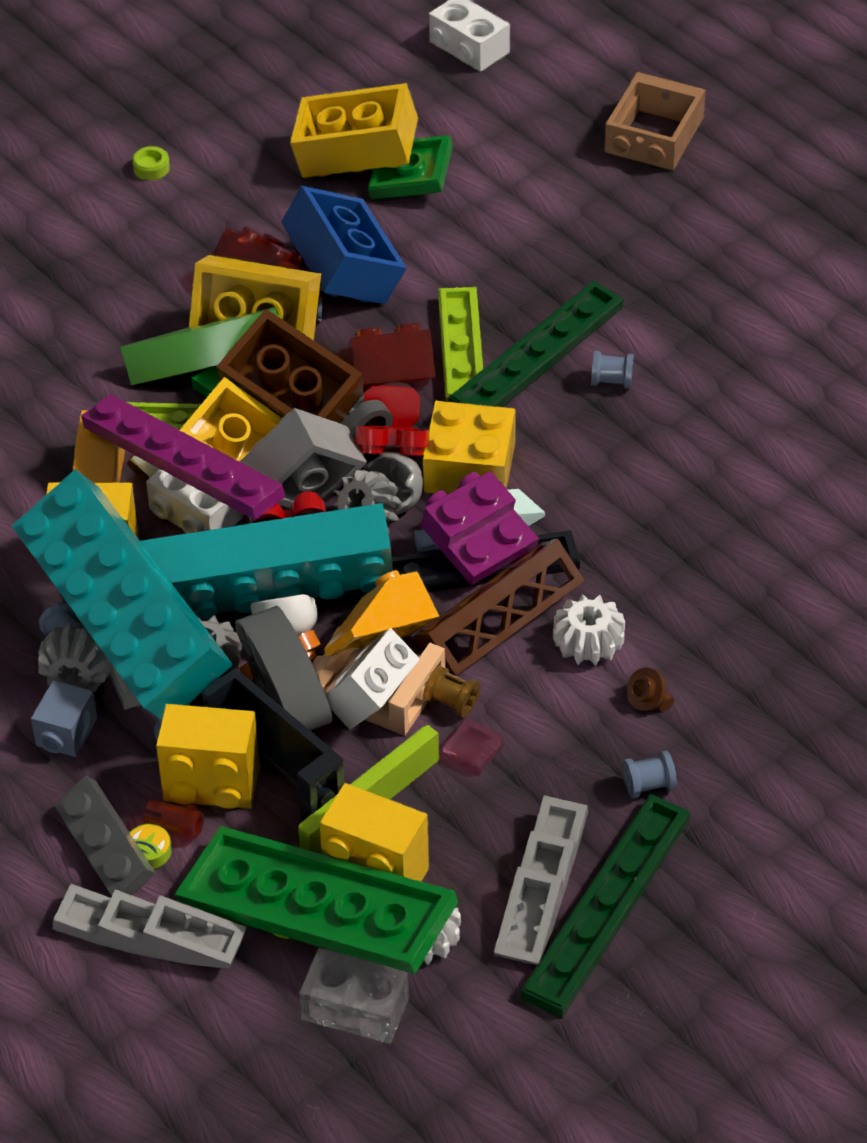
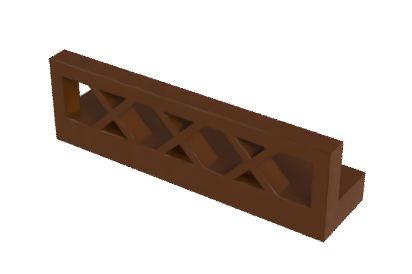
[414,539,585,676]

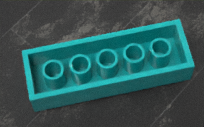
[12,469,233,719]
[140,503,393,619]

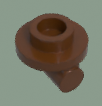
[627,667,674,711]

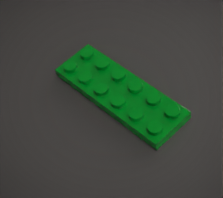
[175,826,458,975]

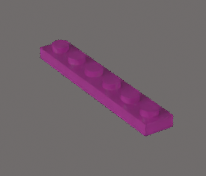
[81,394,285,520]

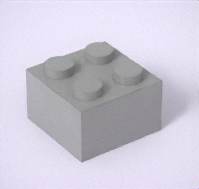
[240,408,367,508]

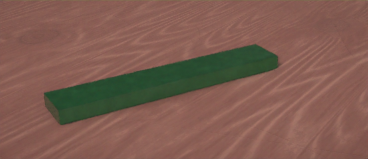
[448,280,624,407]
[521,794,690,1019]

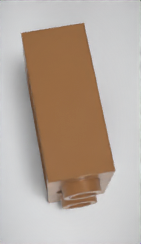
[605,72,706,170]

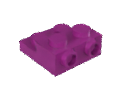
[421,471,539,585]

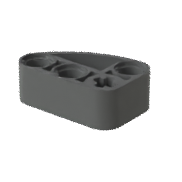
[236,606,332,731]

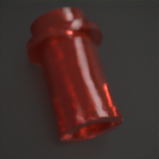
[143,799,204,841]

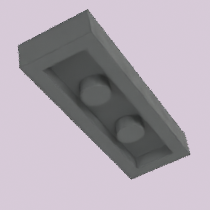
[54,775,156,896]

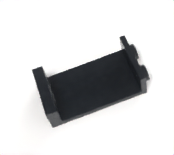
[202,668,345,823]

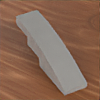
[494,796,588,966]
[52,884,246,969]

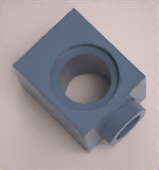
[31,680,97,757]

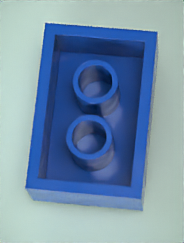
[281,186,407,304]

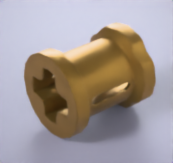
[424,665,481,718]

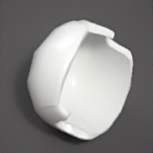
[250,595,317,636]

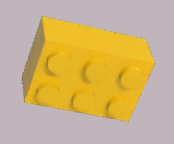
[290,83,418,178]
[189,255,321,340]

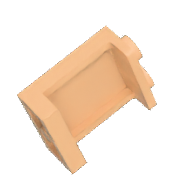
[312,626,445,736]

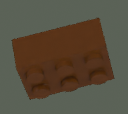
[216,309,363,423]

